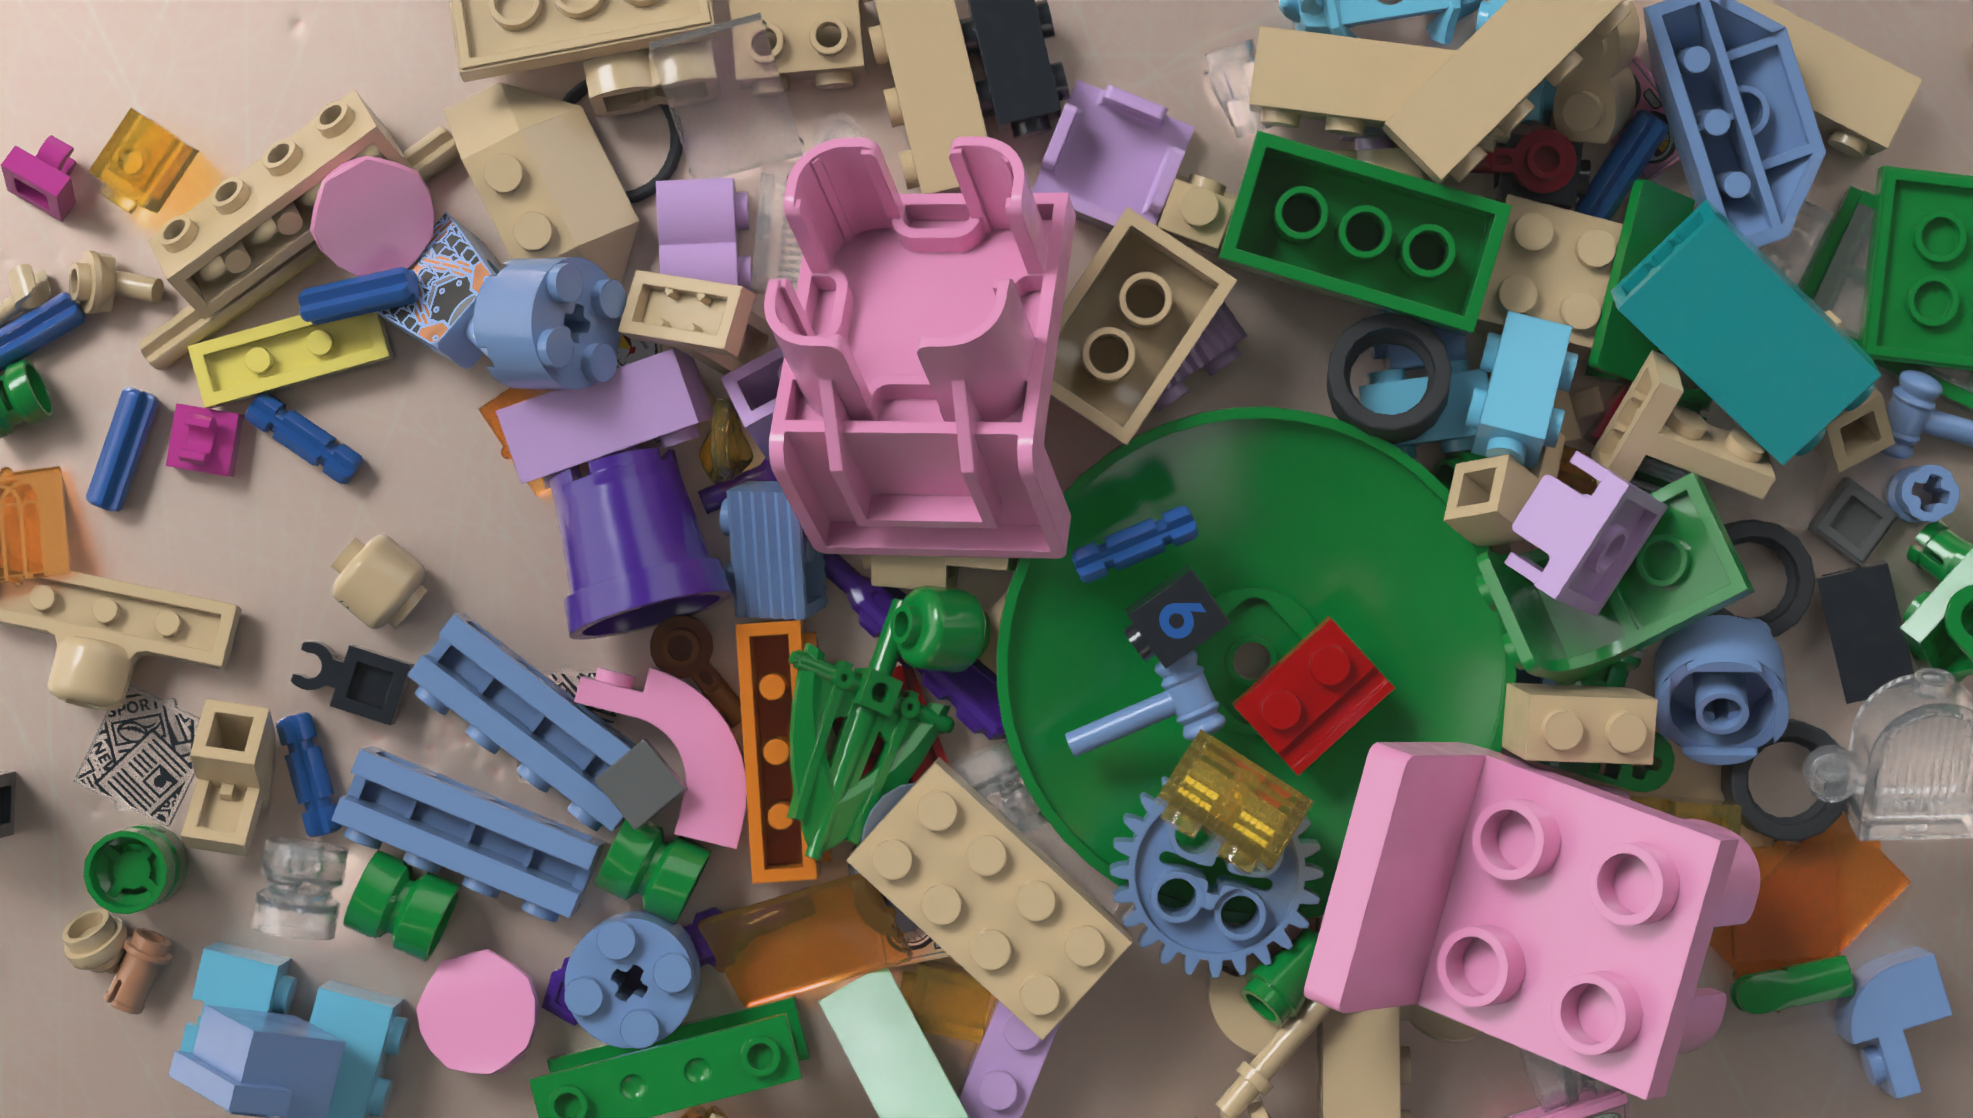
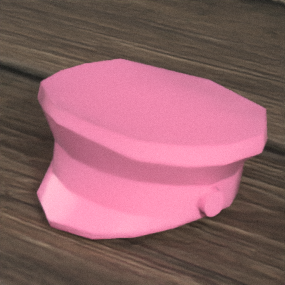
[310,155,434,276]
[416,949,539,1075]

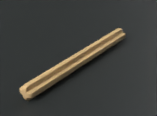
[139,127,460,370]

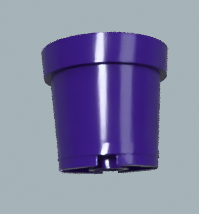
[550,448,733,640]

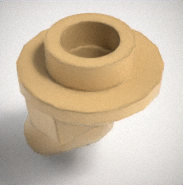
[69,250,164,313]

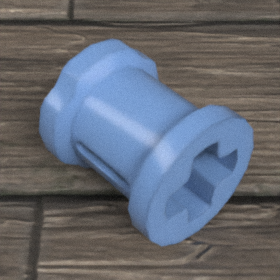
[1885,464,1960,523]

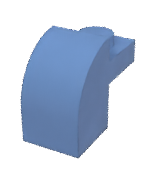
[1835,946,1953,1099]

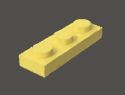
[188,312,394,409]

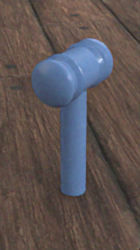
[1880,370,1973,459]
[1065,650,1226,757]

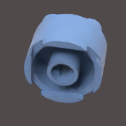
[473,257,626,389]
[1653,615,1789,765]
[564,910,702,1049]

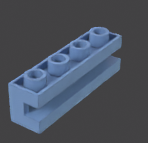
[407,613,637,831]
[331,746,606,922]

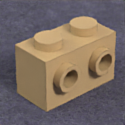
[729,0,867,95]

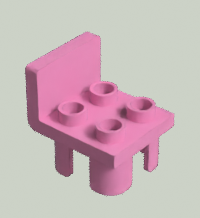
[764,136,1076,559]
[1304,742,1760,1100]

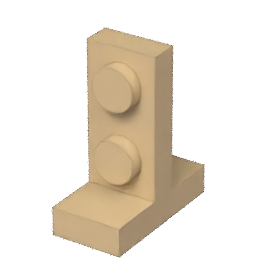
[618,270,776,376]
[1591,350,1776,499]

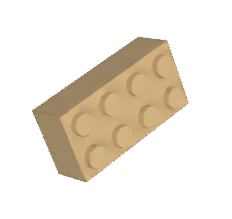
[846,757,1132,1040]

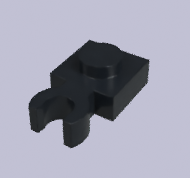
[291,641,414,726]

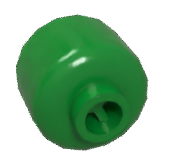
[890,586,991,673]

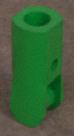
[1730,955,1855,1014]

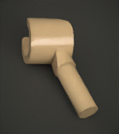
[0,264,52,327]

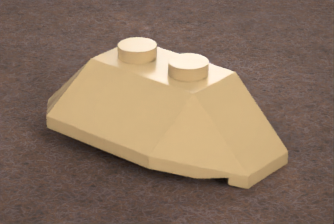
[443,82,641,284]

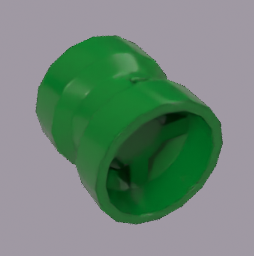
[0,359,54,439]

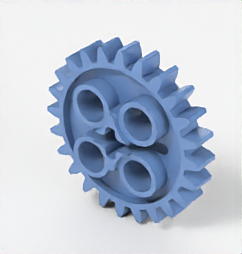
[1110,763,1323,978]

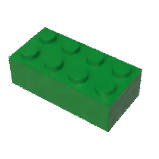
[1217,130,1512,336]

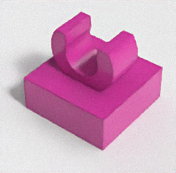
[1,135,77,222]
[166,403,244,477]

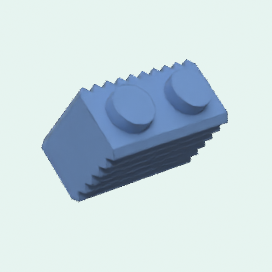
[720,481,828,620]

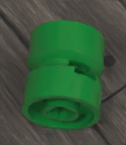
[594,820,712,925]
[83,823,189,914]
[343,850,461,962]

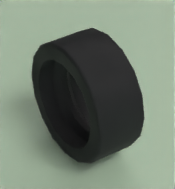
[1327,313,1452,445]
[1708,519,1816,637]
[1721,719,1851,841]

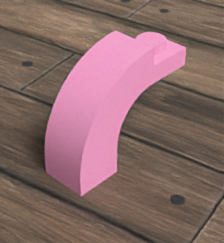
[574,667,747,849]

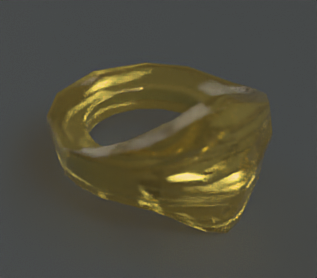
[699,398,754,483]

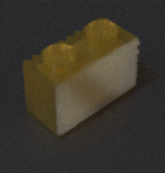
[1154,729,1314,875]

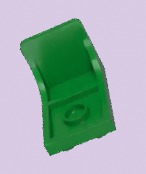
[1476,472,1755,685]

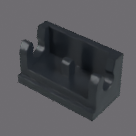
[1816,560,1918,704]

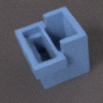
[168,1004,346,1118]

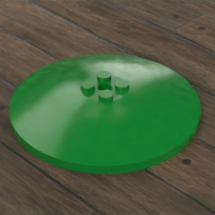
[996,406,1516,924]

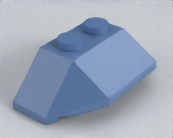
[1643,0,1826,247]

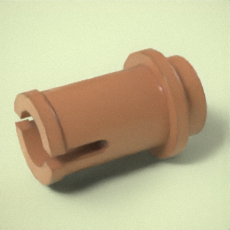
[103,928,173,1015]

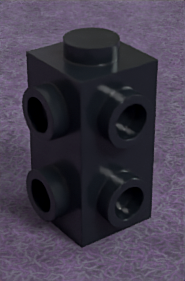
[959,0,1070,139]

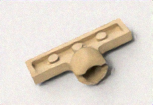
[0,556,242,711]

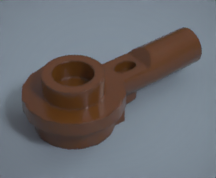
[650,614,742,728]

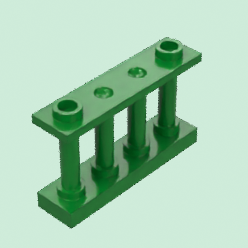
[529,994,811,1118]

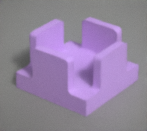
[1032,80,1195,233]
[1504,450,1668,617]

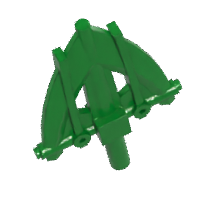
[787,599,955,861]

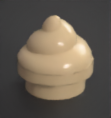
[62,908,127,974]

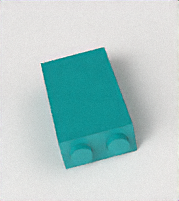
[1610,199,1881,466]

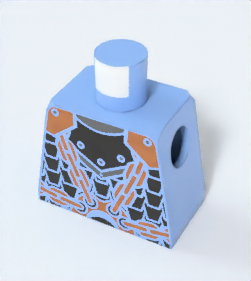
[376,212,503,369]

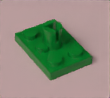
[1900,520,1973,680]

